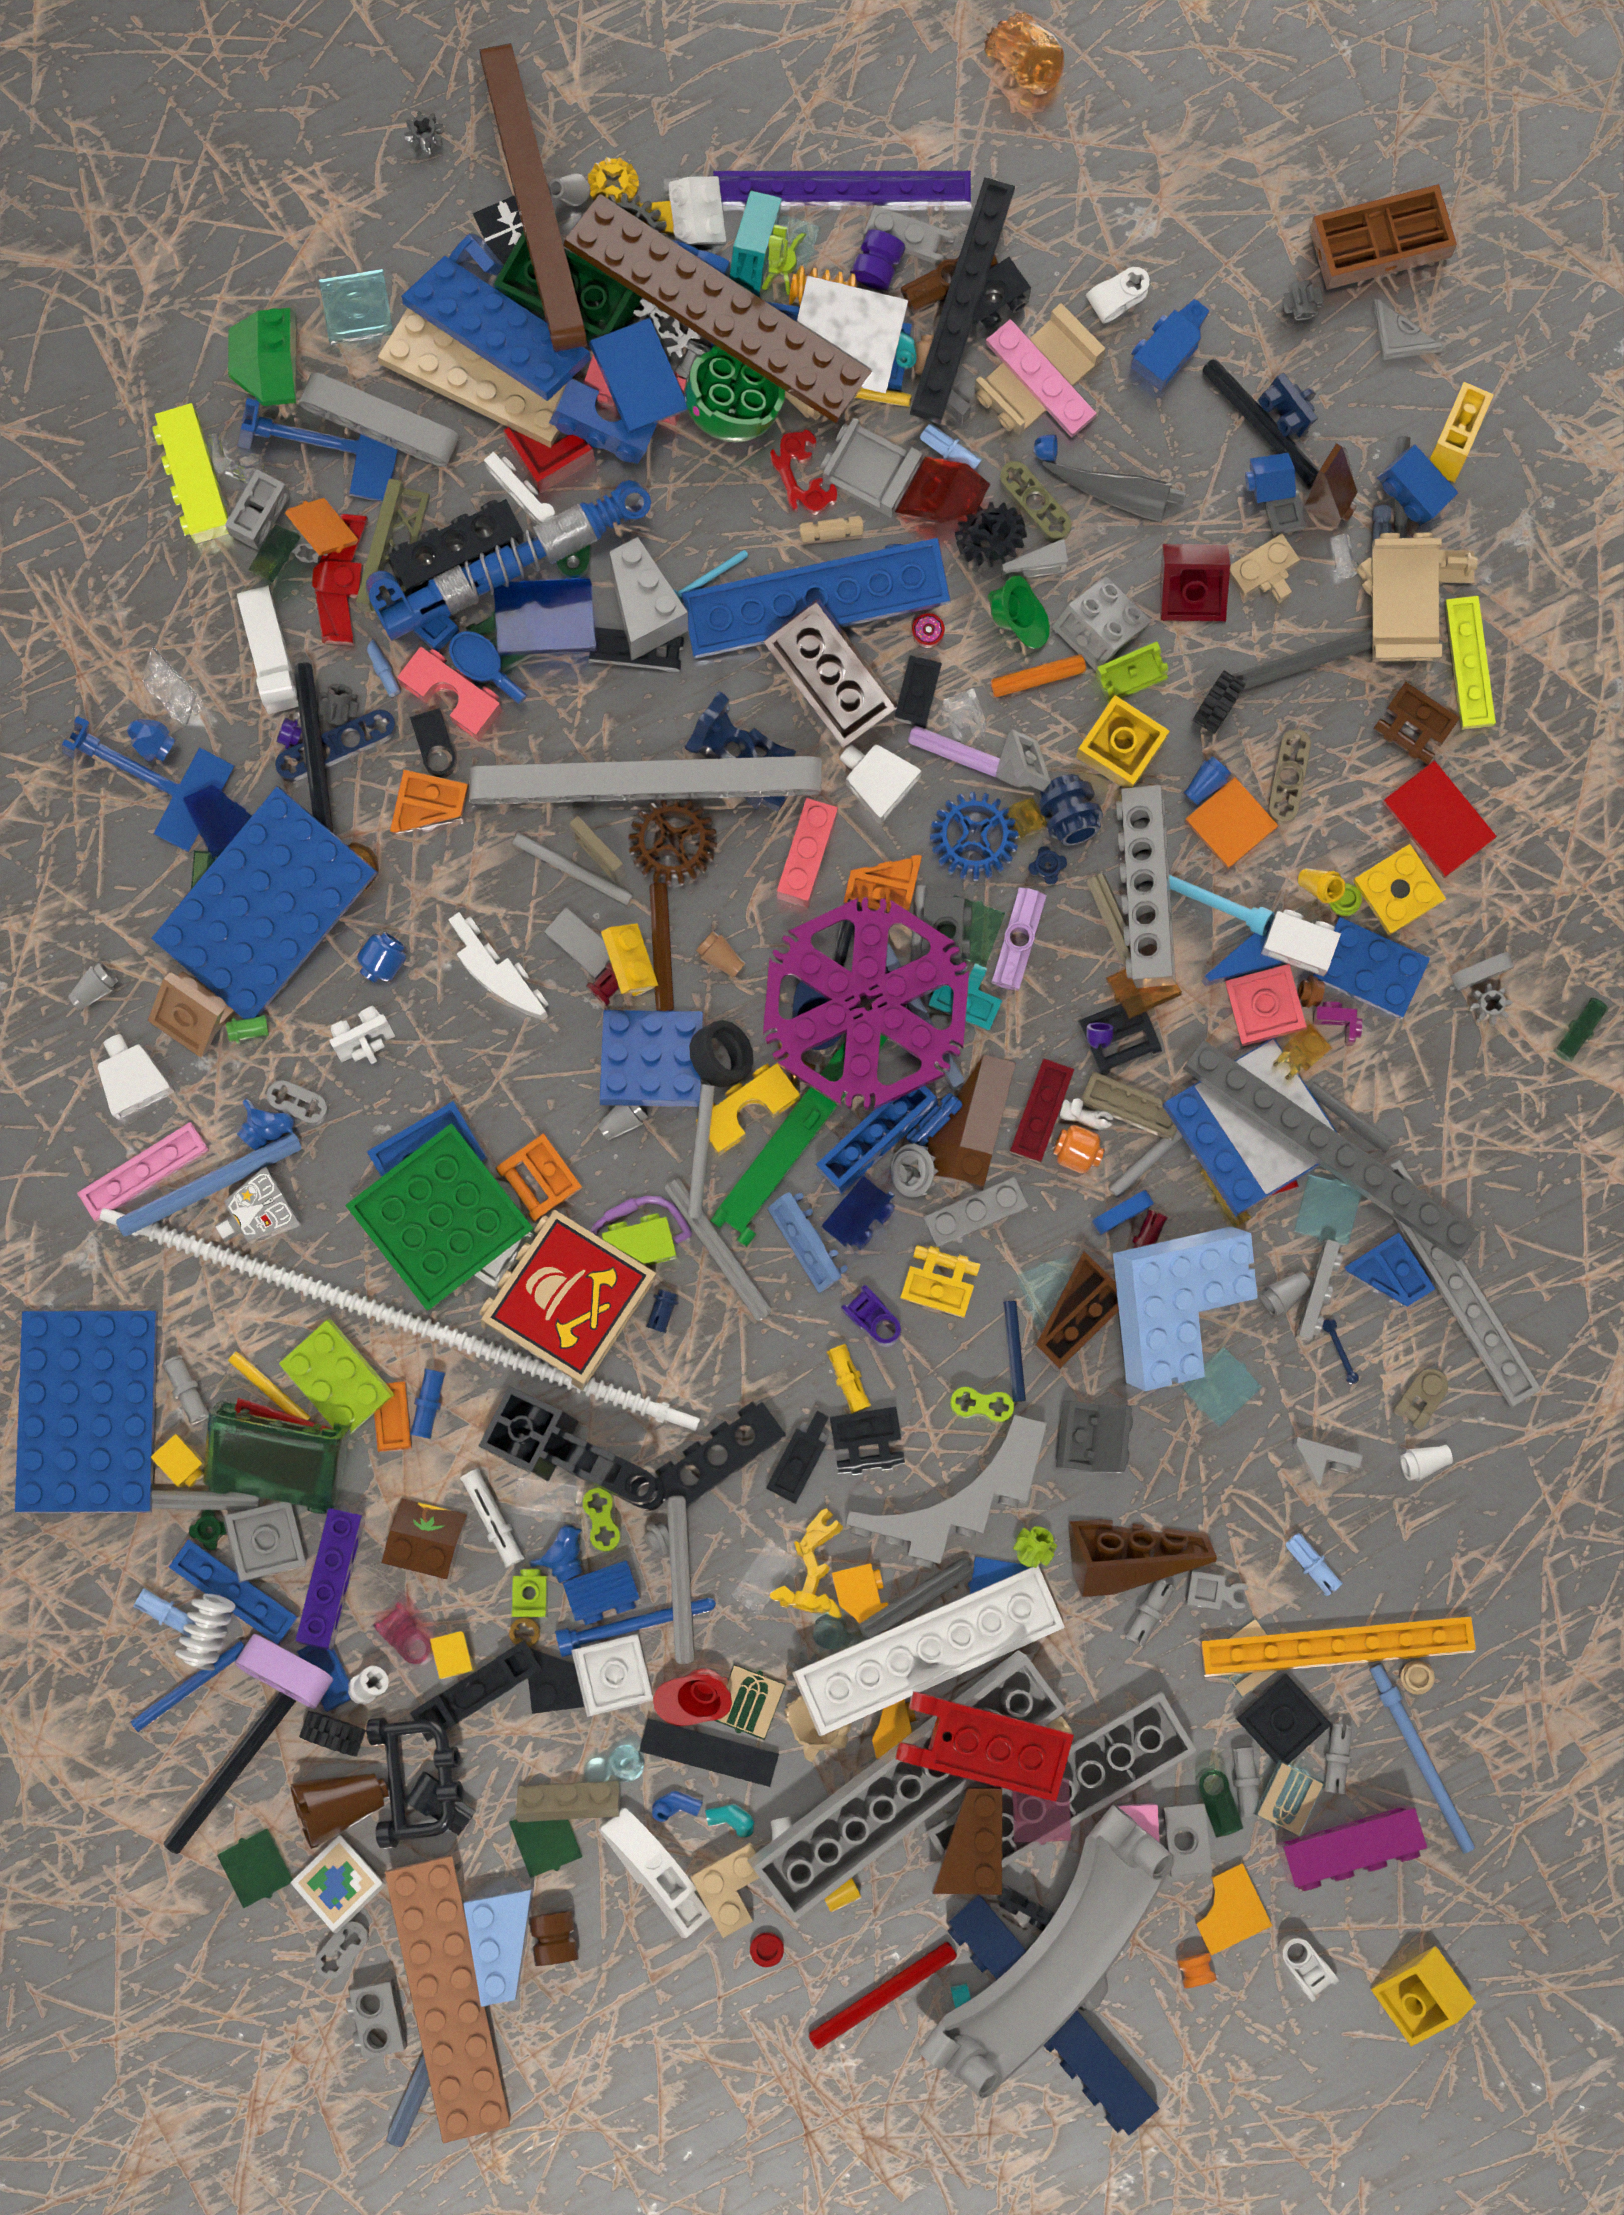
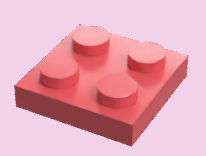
[1225,964,1307,1046]

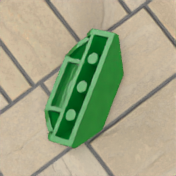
[228,308,296,406]

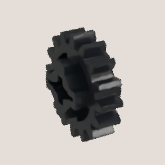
[955,502,1027,567]

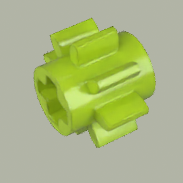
[1013,1526,1058,1568]

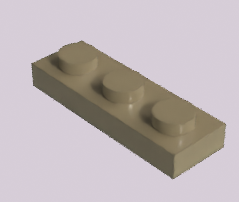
[516,1781,621,1822]

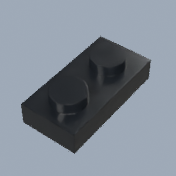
[894,655,942,728]

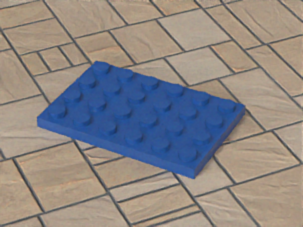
[151,786,378,1019]
[15,1311,158,1513]

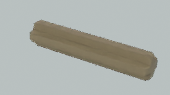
[1087,873,1131,967]

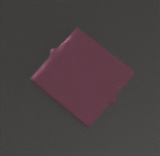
[1012,1780,1071,1845]

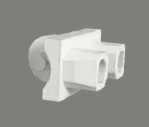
[329,1006,395,1064]

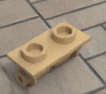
[1439,550,1477,583]

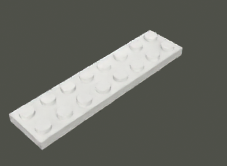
[792,1566,1065,1736]

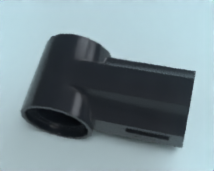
[404,1771,476,1836]

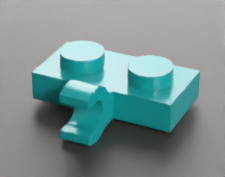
[928,963,1003,1032]

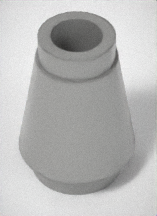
[548,173,590,206]
[68,962,118,1010]
[597,1105,648,1141]
[1260,1271,1312,1316]

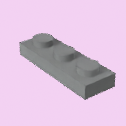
[923,1176,1028,1248]
[1295,1239,1343,1342]

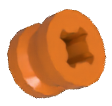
[1177,1952,1217,1988]

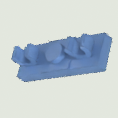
[767,1192,848,1293]

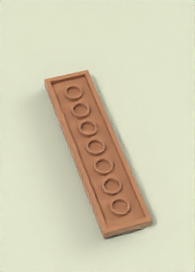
[384,1855,510,2144]

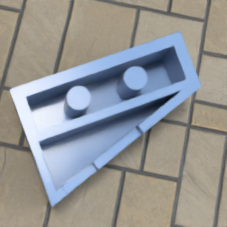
[464,1888,534,2006]

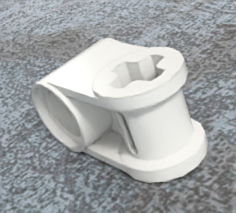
[1086,267,1150,324]
[1278,1935,1339,2003]

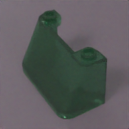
[203,1400,351,1514]

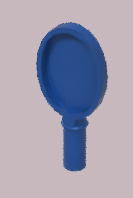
[449,631,527,705]

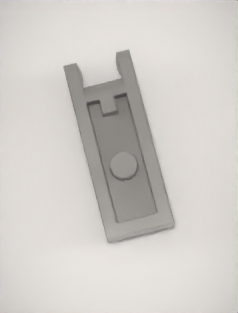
[863,205,956,265]

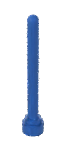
[555,1598,716,1657]

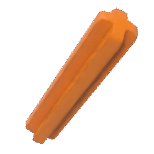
[990,654,1086,697]

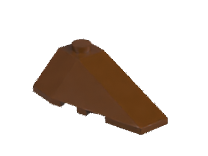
[1304,443,1358,528]
[1068,1519,1217,1597]

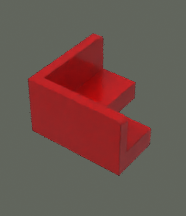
[503,427,595,494]

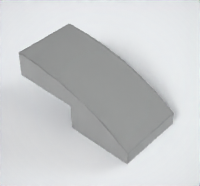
[544,907,611,979]

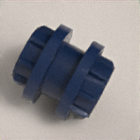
[1038,774,1103,845]

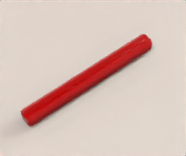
[808,1942,957,2050]

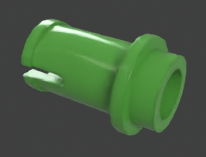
[226,1015,269,1044]

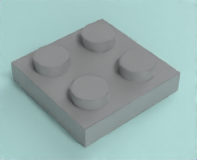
[223,1500,306,1583]

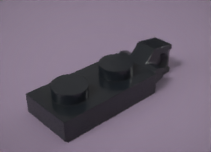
[766,1410,829,1504]

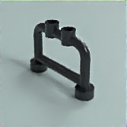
[366,1717,464,1849]

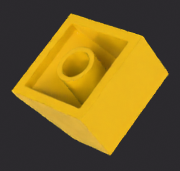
[1371,1946,1476,2047]

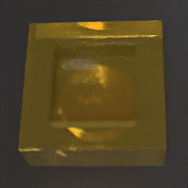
[1007,798,1047,838]

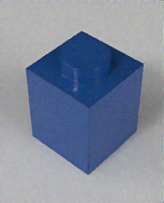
[1245,453,1296,503]

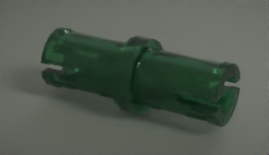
[1554,997,1609,1063]

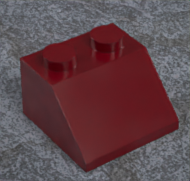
[1160,544,1231,622]

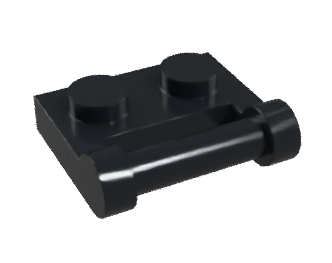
[1078,996,1162,1075]

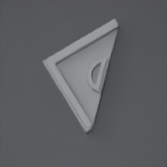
[1373,299,1443,360]

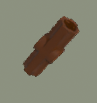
[901,255,998,314]

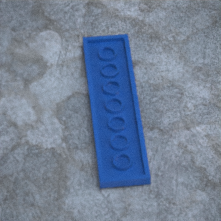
[682,538,951,659]

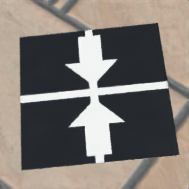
[472,195,523,265]

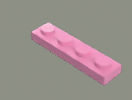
[986,319,1097,438]

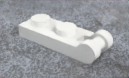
[484,452,556,525]

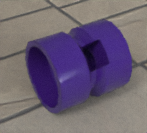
[850,229,906,291]

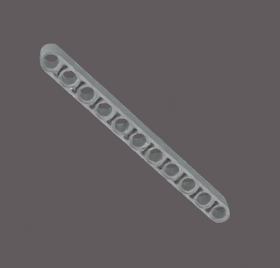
[469,756,822,804]

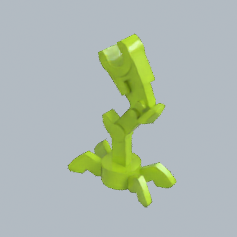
[762,225,807,295]

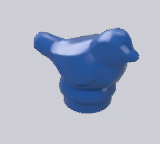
[237,1098,294,1151]
[529,1525,583,1583]

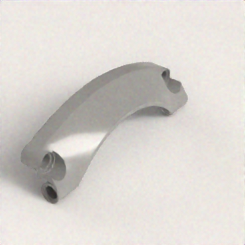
[918,1804,1175,2099]

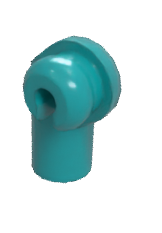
[895,331,917,369]

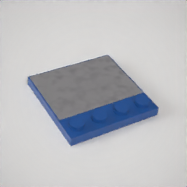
[1162,1038,1337,1217]

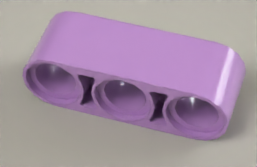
[234,1634,334,1709]

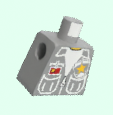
[215,1167,302,1244]

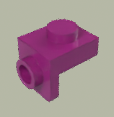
[1313,1002,1362,1046]

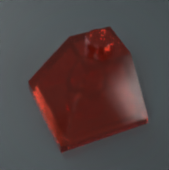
[895,456,991,524]

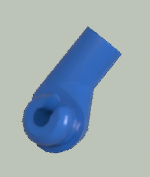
[652,1791,703,1822]

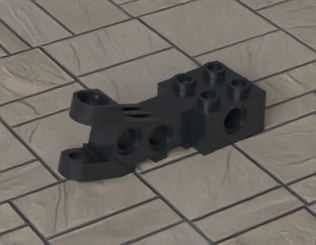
[479,1386,666,1511]

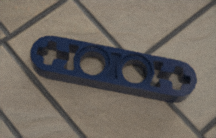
[275,709,397,782]

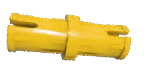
[826,1344,871,1414]

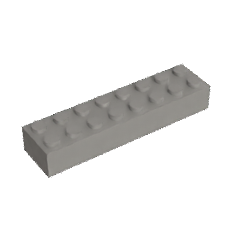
[926,1692,1197,1868]

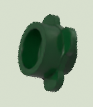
[189,1510,227,1550]

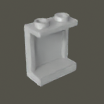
[820,418,923,518]

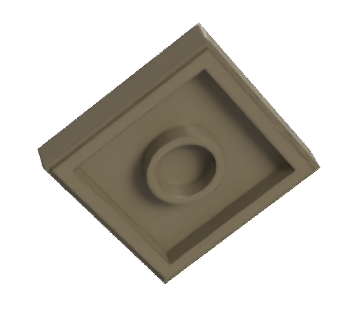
[569,816,626,883]

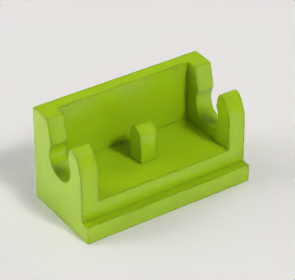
[1095,641,1169,704]

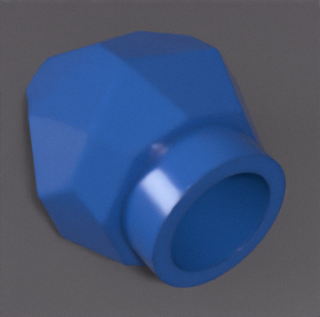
[127,719,176,762]

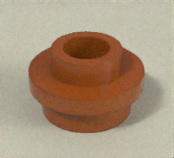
[1297,975,1325,1008]

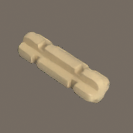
[799,516,864,542]

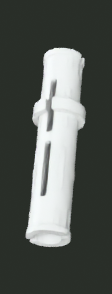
[460,1468,525,1568]

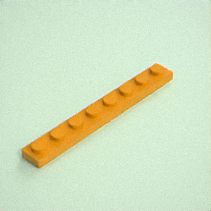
[1201,1617,1476,1677]

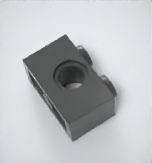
[921,896,972,965]

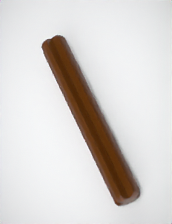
[649,882,674,1011]

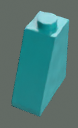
[729,191,782,297]

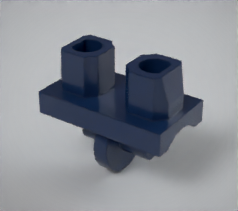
[1258,372,1318,438]

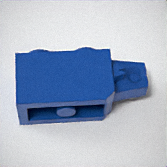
[1131,299,1209,391]

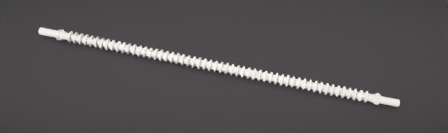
[100,1208,700,1431]

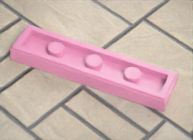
[77,1122,209,1222]

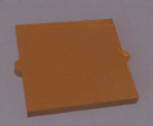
[1106,969,1182,1018]

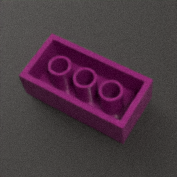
[1276,1805,1427,1891]

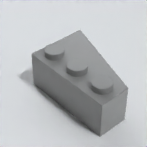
[609,537,688,660]

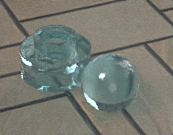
[813,1614,867,1649]
[584,1745,645,1782]

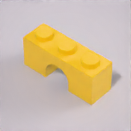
[695,1063,800,1157]

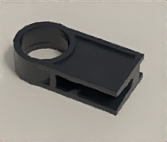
[410,708,457,778]

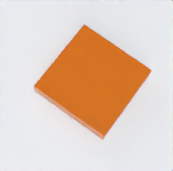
[1185,777,1278,870]

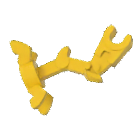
[770,1508,843,1618]

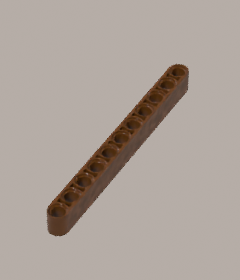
[479,43,587,352]

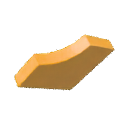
[1195,1863,1272,1956]

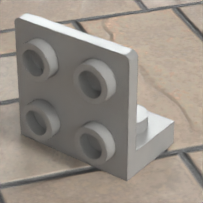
[1052,577,1151,671]

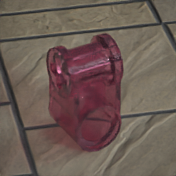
[373,1602,434,1665]

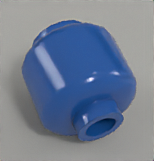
[357,932,406,983]

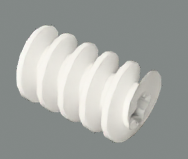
[175,1594,235,1671]

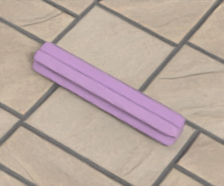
[908,726,1000,777]

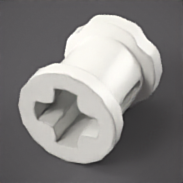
[348,1666,389,1705]

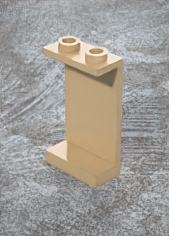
[975,303,1106,435]
[1372,533,1442,662]

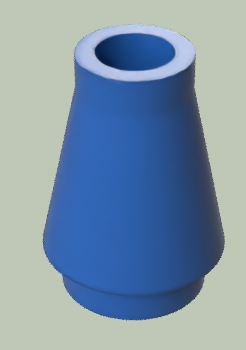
[1183,756,1232,805]

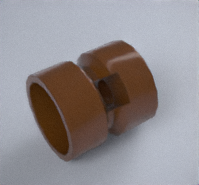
[529,1911,579,1966]

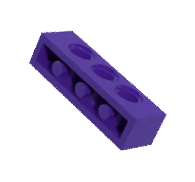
[295,1508,365,1651]

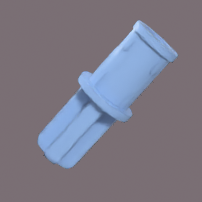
[920,424,982,476]
[1286,1533,1343,1597]
[133,1588,195,1637]

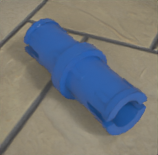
[410,1369,446,1439]

